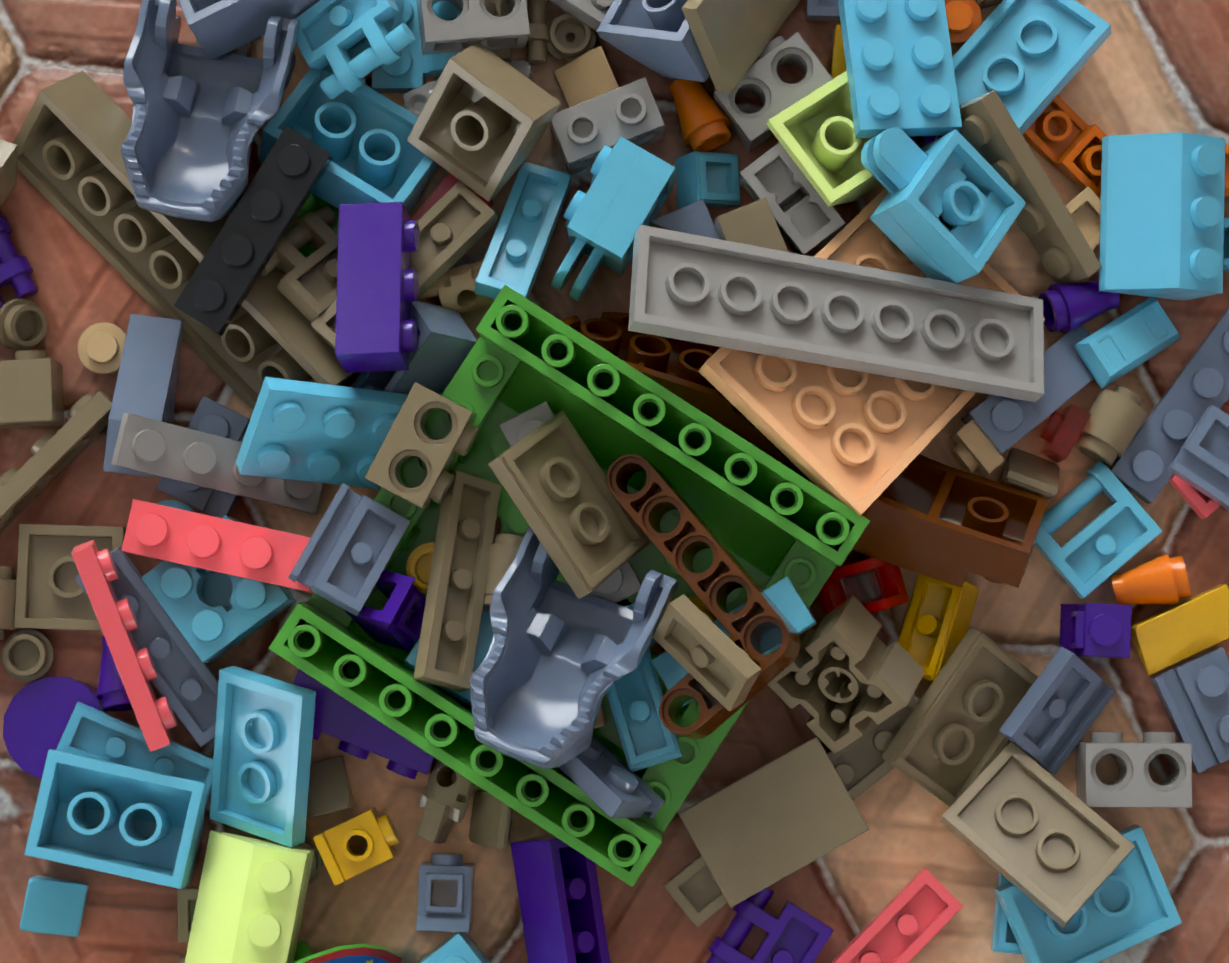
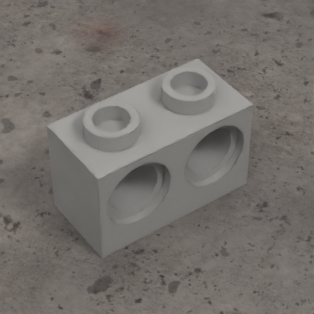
[416,0,530,55]
[713,32,833,153]
[550,77,665,175]
[740,142,845,256]
[1076,732,1192,808]

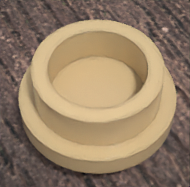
[77,322,126,375]

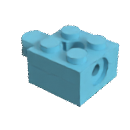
[861,126,1026,283]
[551,136,675,301]
[141,500,296,663]

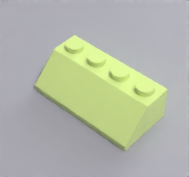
[185,830,315,963]

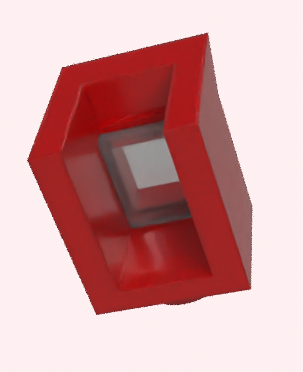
[818,557,910,614]

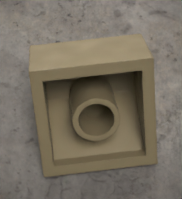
[406,42,561,202]

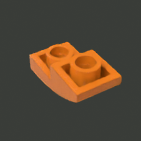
[1023,95,1107,197]

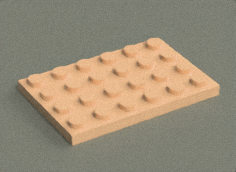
[698,188,1045,516]

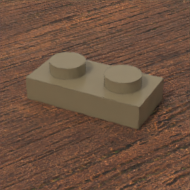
[653,594,761,712]

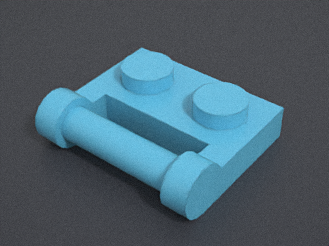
[1034,461,1162,599]

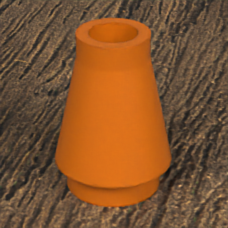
[669,79,732,152]
[1110,553,1191,605]

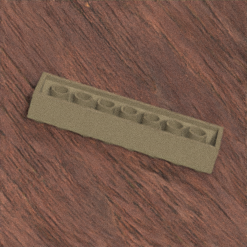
[13,70,361,410]

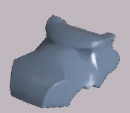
[120,0,300,222]
[470,527,679,769]

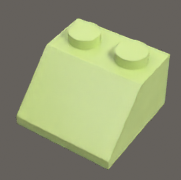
[766,71,881,207]

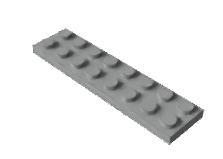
[628,225,1044,403]

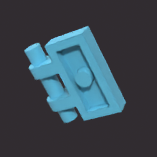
[295,0,415,100]

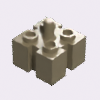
[767,596,925,754]

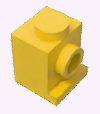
[313,807,400,886]

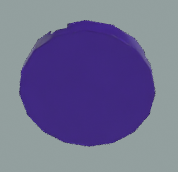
[3,676,108,779]

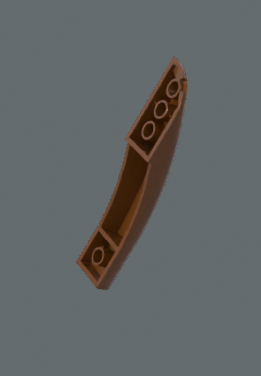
[561,312,1049,588]

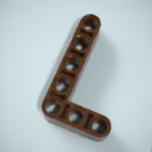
[607,454,801,740]

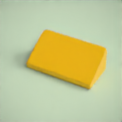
[898,574,979,682]
[1131,584,1229,675]

